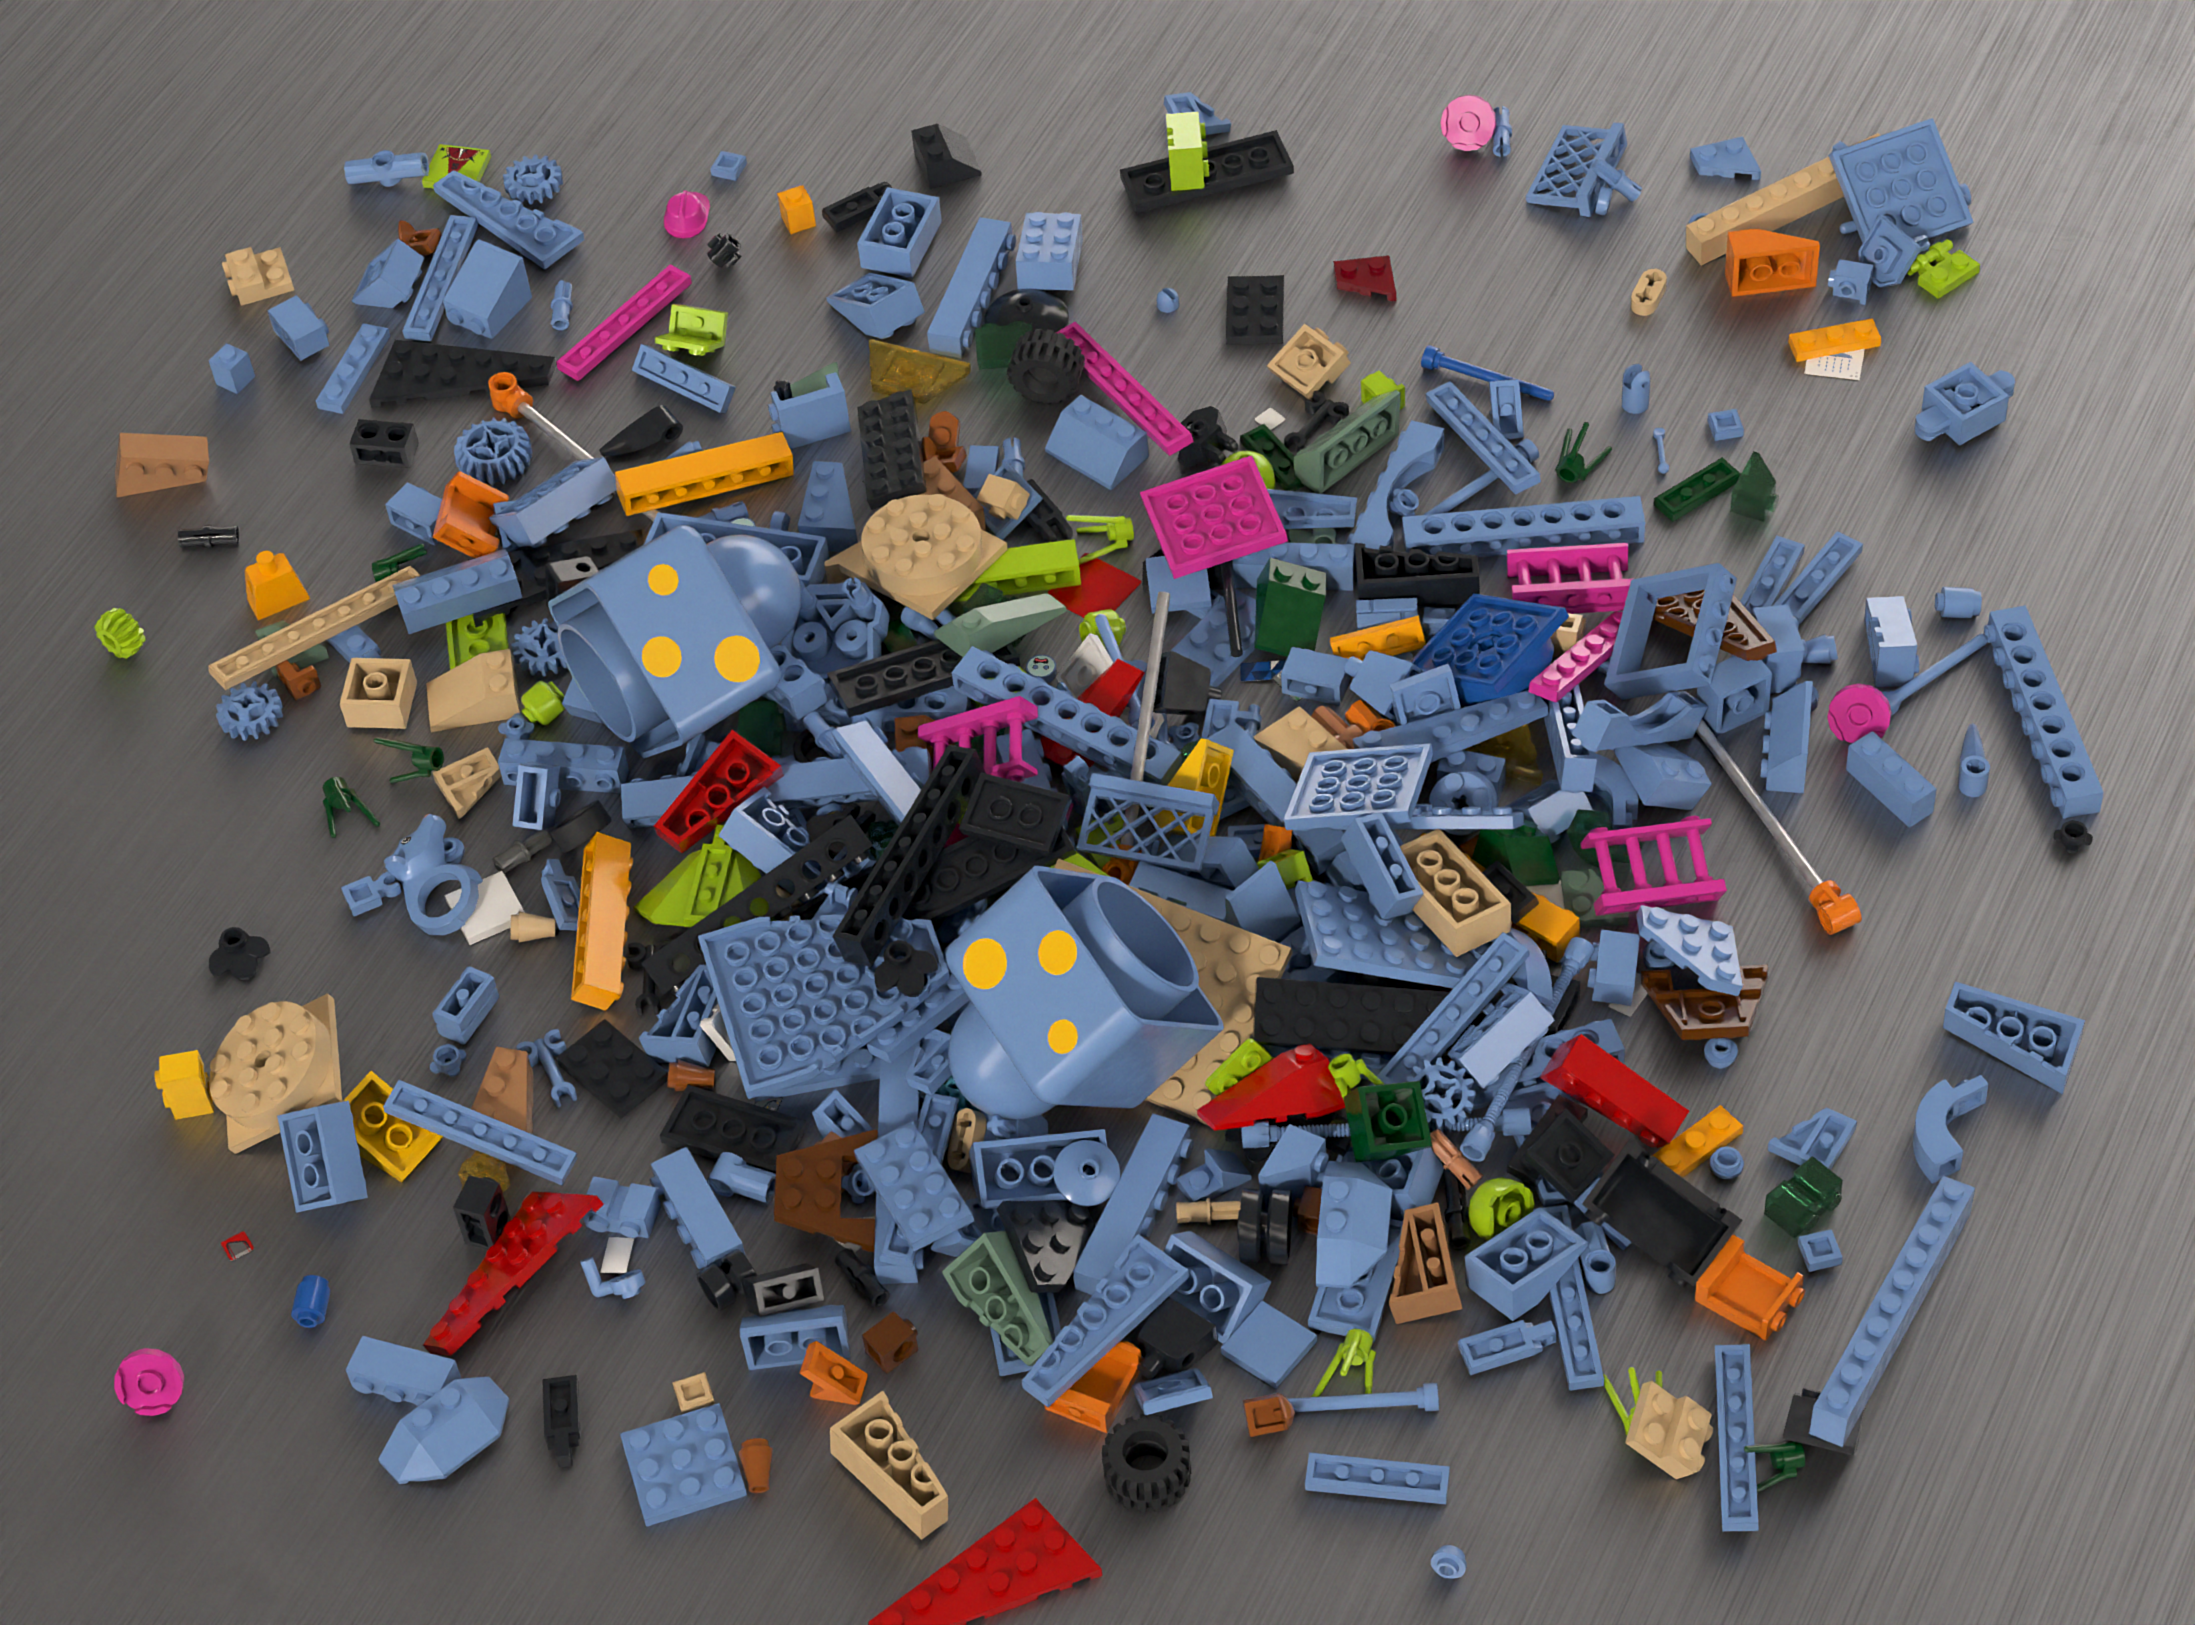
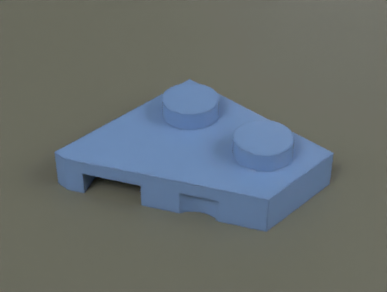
[1768,1107,1857,1177]

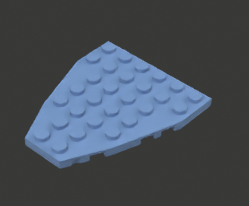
[698,914,950,1099]

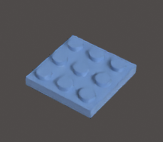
[620,1403,747,1527]

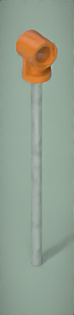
[488,372,659,522]
[1101,592,1170,885]
[1696,719,1862,935]

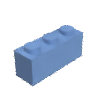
[1846,731,1937,828]
[1341,812,1424,920]
[345,1336,461,1406]

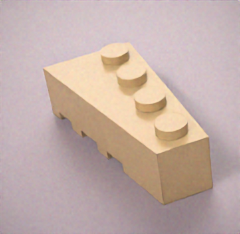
[1253,706,1348,782]
[830,1391,948,1540]

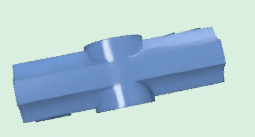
[344,150,429,187]

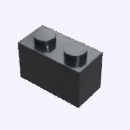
[743,1263,824,1317]

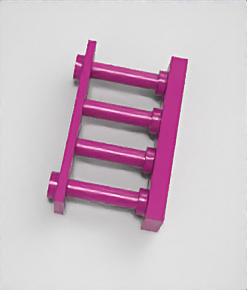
[1507,543,1634,614]
[918,696,1038,790]
[1580,816,1727,916]

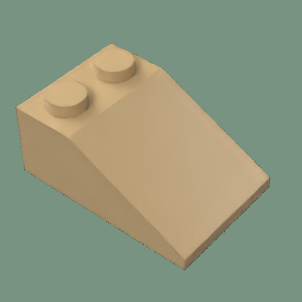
[426,649,521,732]

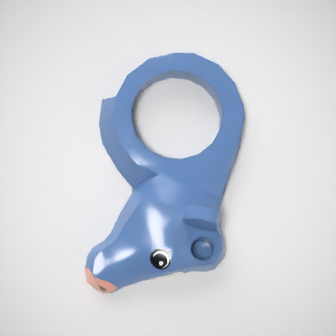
[384,814,483,936]

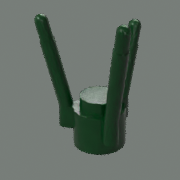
[1555,422,1612,483]
[372,543,427,582]
[373,738,444,783]
[322,777,380,838]
[1744,1440,1805,1493]

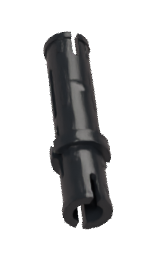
[1442,1162,1472,1249]

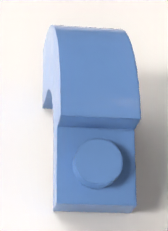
[1584,754,1638,830]
[1913,1075,1989,1184]

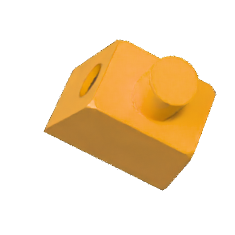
[245,551,310,621]

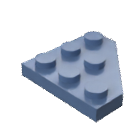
[1637,905,1743,996]

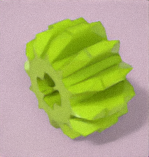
[94,607,146,659]

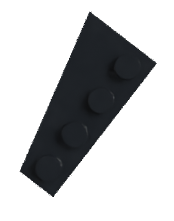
[1355,543,1480,607]

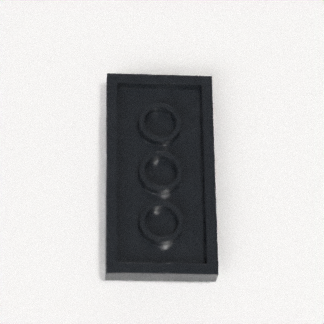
[659,1085,807,1174]

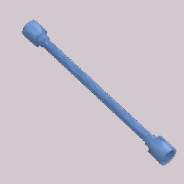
[1460,937,1594,1162]
[1241,1108,1531,1148]

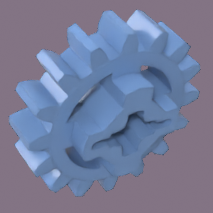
[503,154,563,205]
[511,618,568,676]
[216,681,283,741]
[1405,1058,1476,1130]

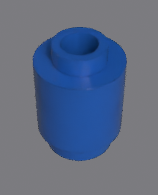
[291,1275,331,1328]

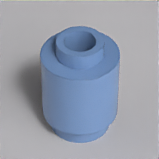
[1935,587,1982,618]

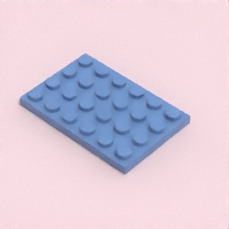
[1295,880,1502,992]

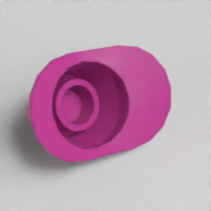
[664,190,710,239]

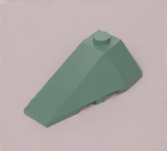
[934,593,1067,657]
[942,1231,1053,1366]

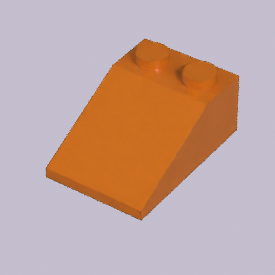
[1725,229,1820,297]

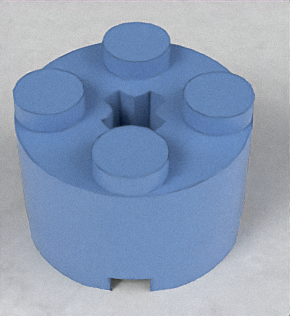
[1429,771,1498,835]

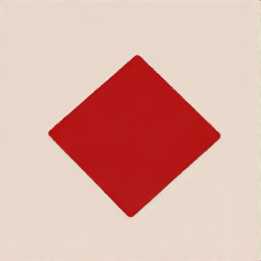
[1047,553,1142,618]

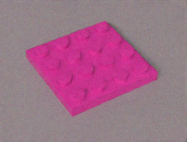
[1140,455,1288,579]

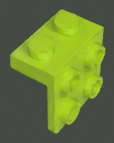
[655,304,728,356]
[1205,1038,1274,1096]

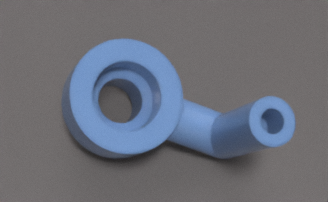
[580,1257,646,1299]

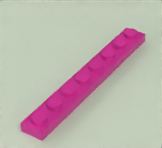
[1056,322,1194,456]

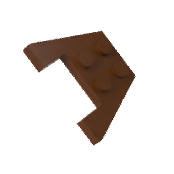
[1641,964,1768,1040]
[774,1130,878,1252]

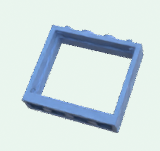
[1604,563,1737,700]

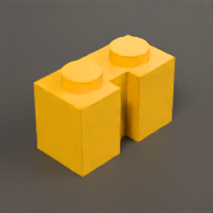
[154,1050,214,1120]

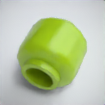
[1079,609,1126,649]
[521,681,565,726]

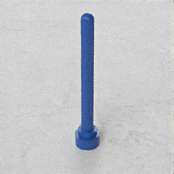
[1421,345,1554,401]

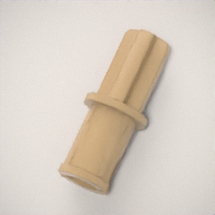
[1176,1198,1241,1225]

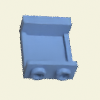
[768,372,851,449]

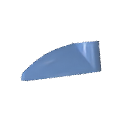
[1958,723,1990,797]

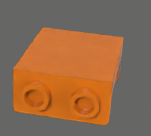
[432,471,509,558]
[1695,1235,1806,1341]
[1044,1341,1142,1433]

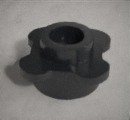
[2053,820,2093,853]

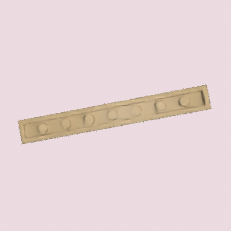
[208,565,421,690]

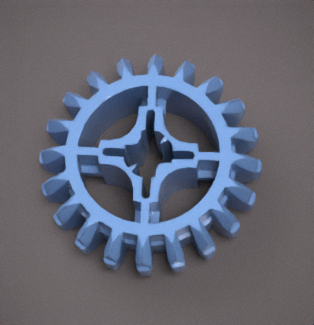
[454,417,532,487]

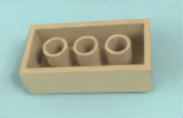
[1400,829,1511,957]

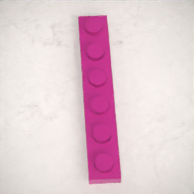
[556,264,692,381]
[1529,611,1623,703]

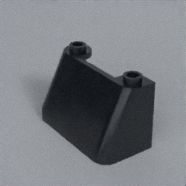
[1582,1138,1743,1288]

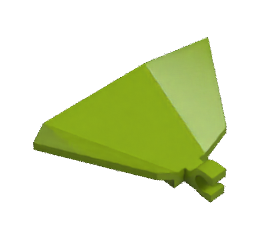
[633,824,777,928]

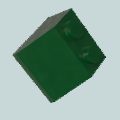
[1471,819,1560,887]
[1343,1081,1432,1162]

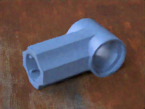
[707,1152,776,1203]
[1573,1221,1616,1294]

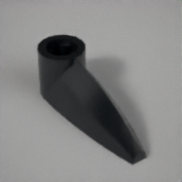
[599,405,683,457]

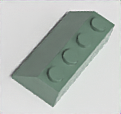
[1294,390,1400,494]

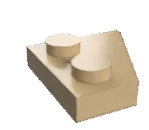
[432,747,501,819]

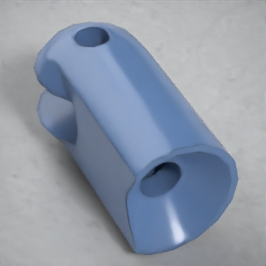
[1622,364,1651,414]

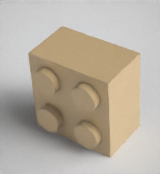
[340,658,417,729]

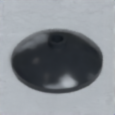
[984,289,1069,351]

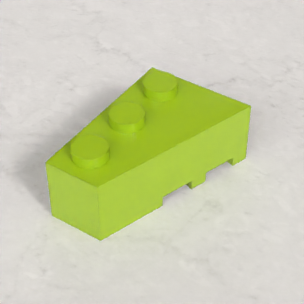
[1166,112,1209,191]

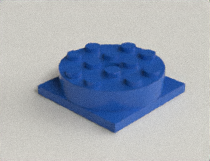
[1410,593,1569,706]

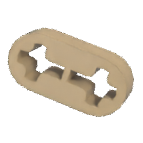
[1631,269,1667,316]
[947,1108,987,1173]

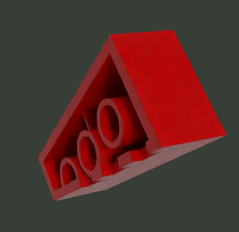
[654,730,784,853]
[1539,1034,1689,1148]

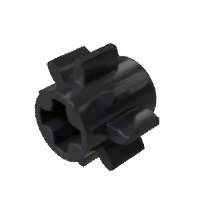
[707,233,742,268]

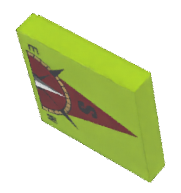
[422,144,491,189]

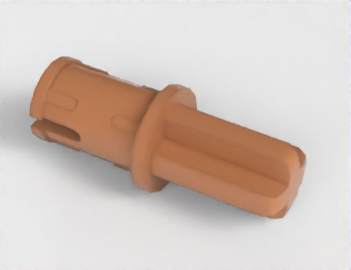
[1430,1129,1484,1190]

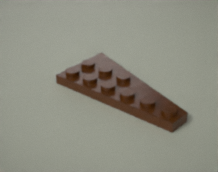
[1653,590,1777,661]

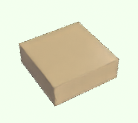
[672,1372,715,1414]

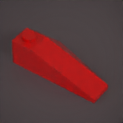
[1040,659,1145,769]
[1197,1044,1345,1131]

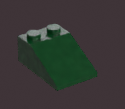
[1254,557,1326,657]

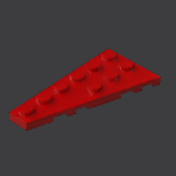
[423,1191,604,1356]
[868,1498,1103,1625]

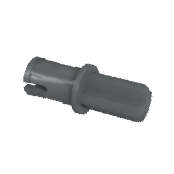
[492,829,552,874]

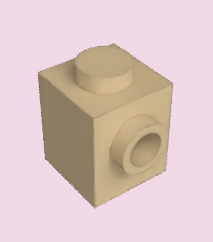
[976,474,1030,520]

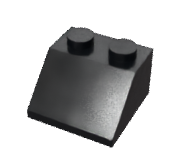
[911,124,982,189]
[1782,1388,1866,1455]

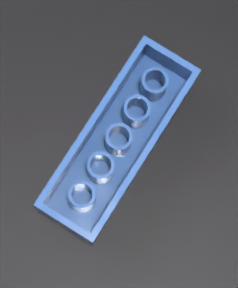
[644,512,830,587]

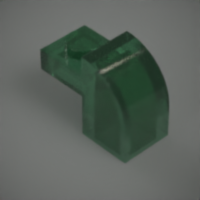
[1567,809,1644,868]

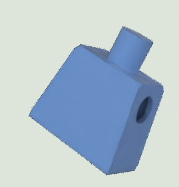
[1344,650,1423,722]

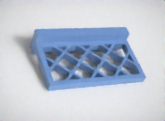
[1526,122,1627,217]
[1076,773,1219,873]

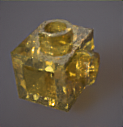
[458,1150,511,1193]

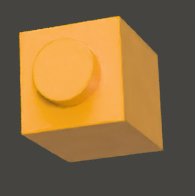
[777,185,816,234]

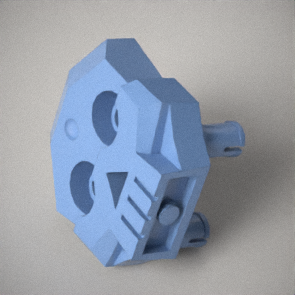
[781,577,890,684]

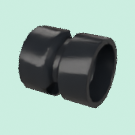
[697,1249,757,1311]

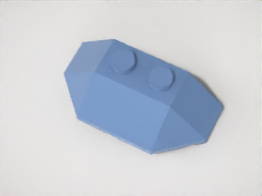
[1316,1161,1392,1289]
[378,1376,510,1484]

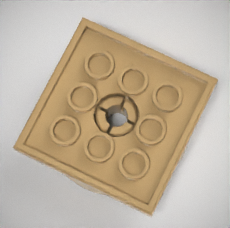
[839,494,1008,620]
[209,993,342,1154]

